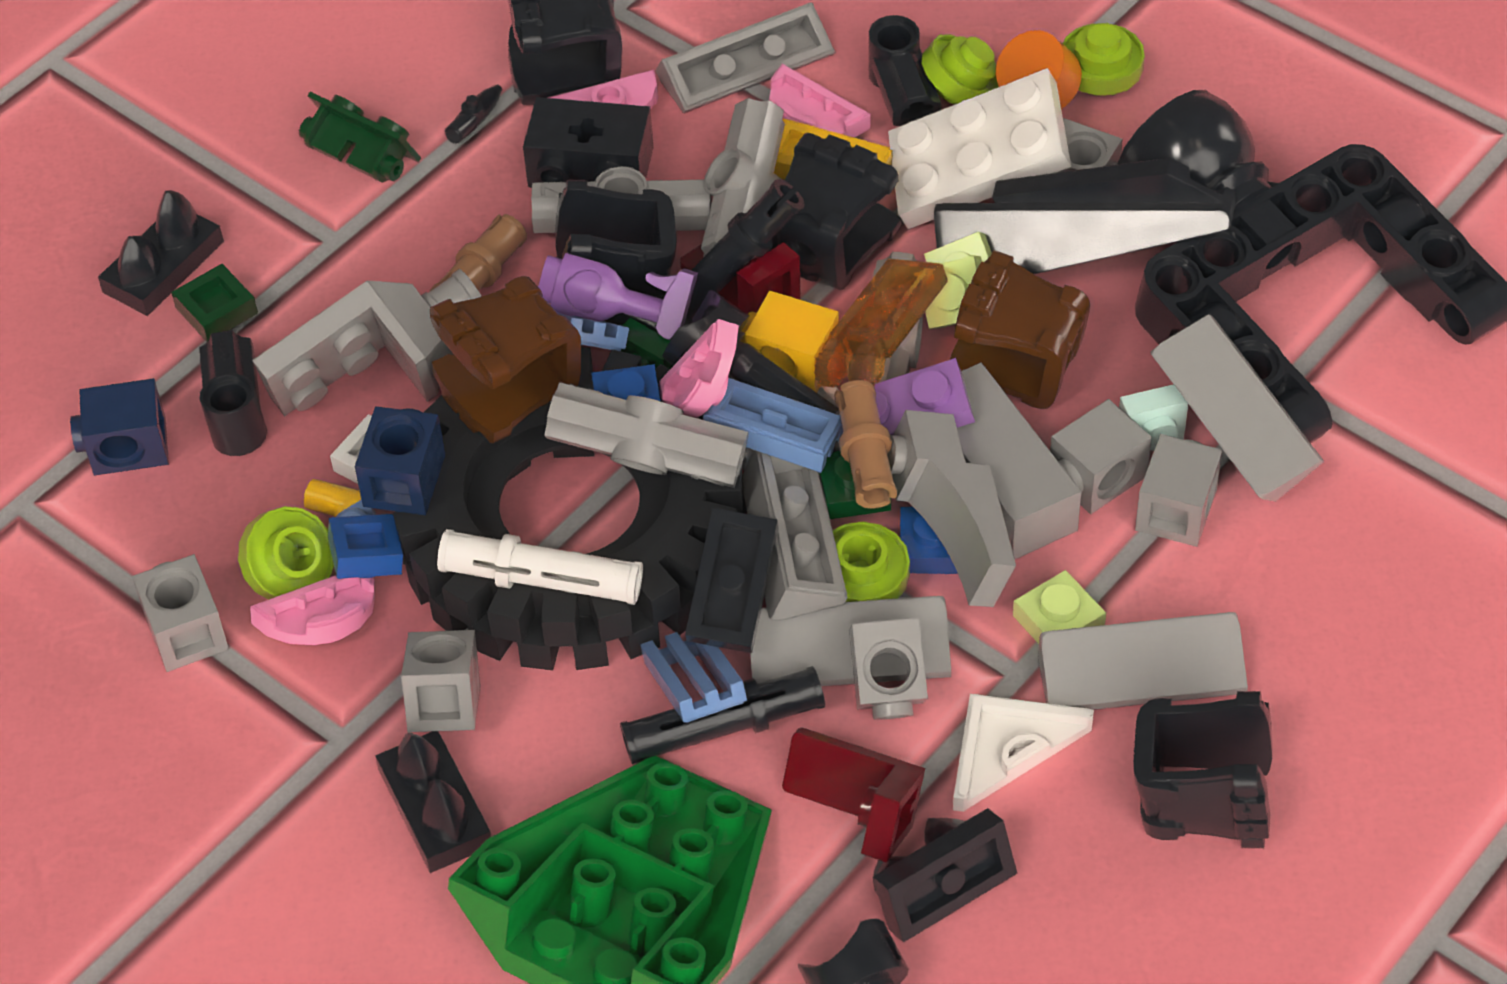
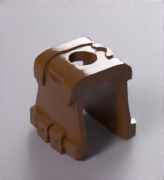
[950,250,1090,409]
[430,276,581,443]

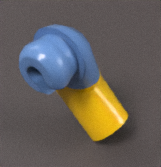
[304,479,377,517]

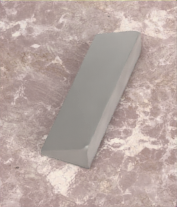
[655,2,835,113]
[1150,314,1324,502]
[742,450,848,620]
[750,596,951,686]
[1038,612,1248,710]

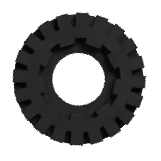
[393,347,744,670]

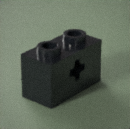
[523,97,654,188]

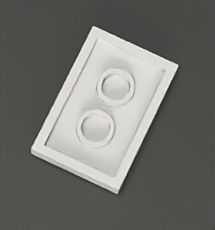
[888,68,1071,229]

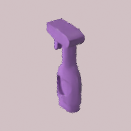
[538,253,698,340]

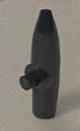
[445,84,502,144]

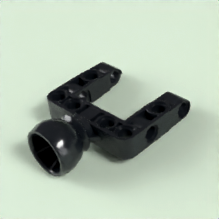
[1117,90,1507,443]

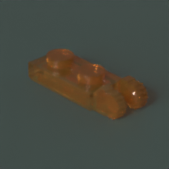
[814,258,948,388]

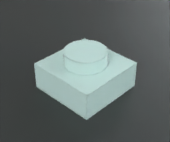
[1119,384,1188,451]

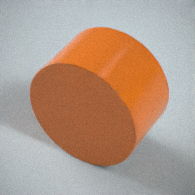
[996,30,1082,110]

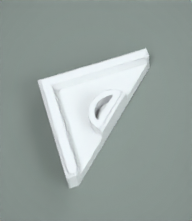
[953,693,1094,812]

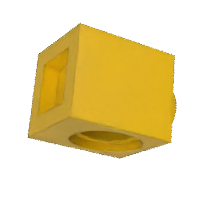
[741,291,839,393]

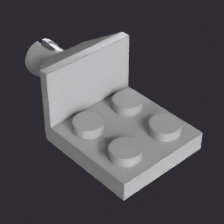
[252,269,482,416]

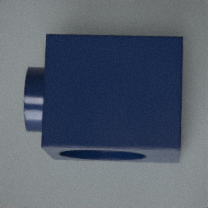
[70,378,169,476]
[354,406,445,515]

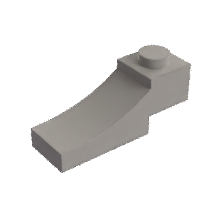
[888,410,1016,607]

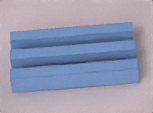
[558,313,629,351]
[703,378,843,473]
[640,632,747,723]

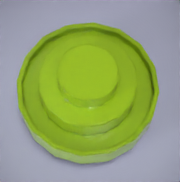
[1063,23,1145,96]
[922,34,999,105]
[238,506,334,600]
[832,522,910,602]

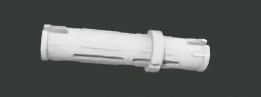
[437,529,643,605]

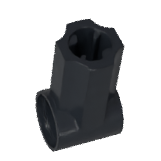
[869,15,942,126]
[199,330,267,456]

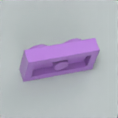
[873,358,975,435]

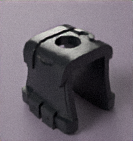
[508,0,622,105]
[768,133,902,290]
[555,180,677,299]
[1133,691,1272,848]

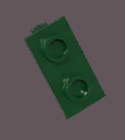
[299,92,421,182]

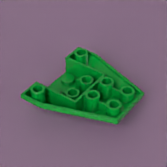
[448,756,772,984]

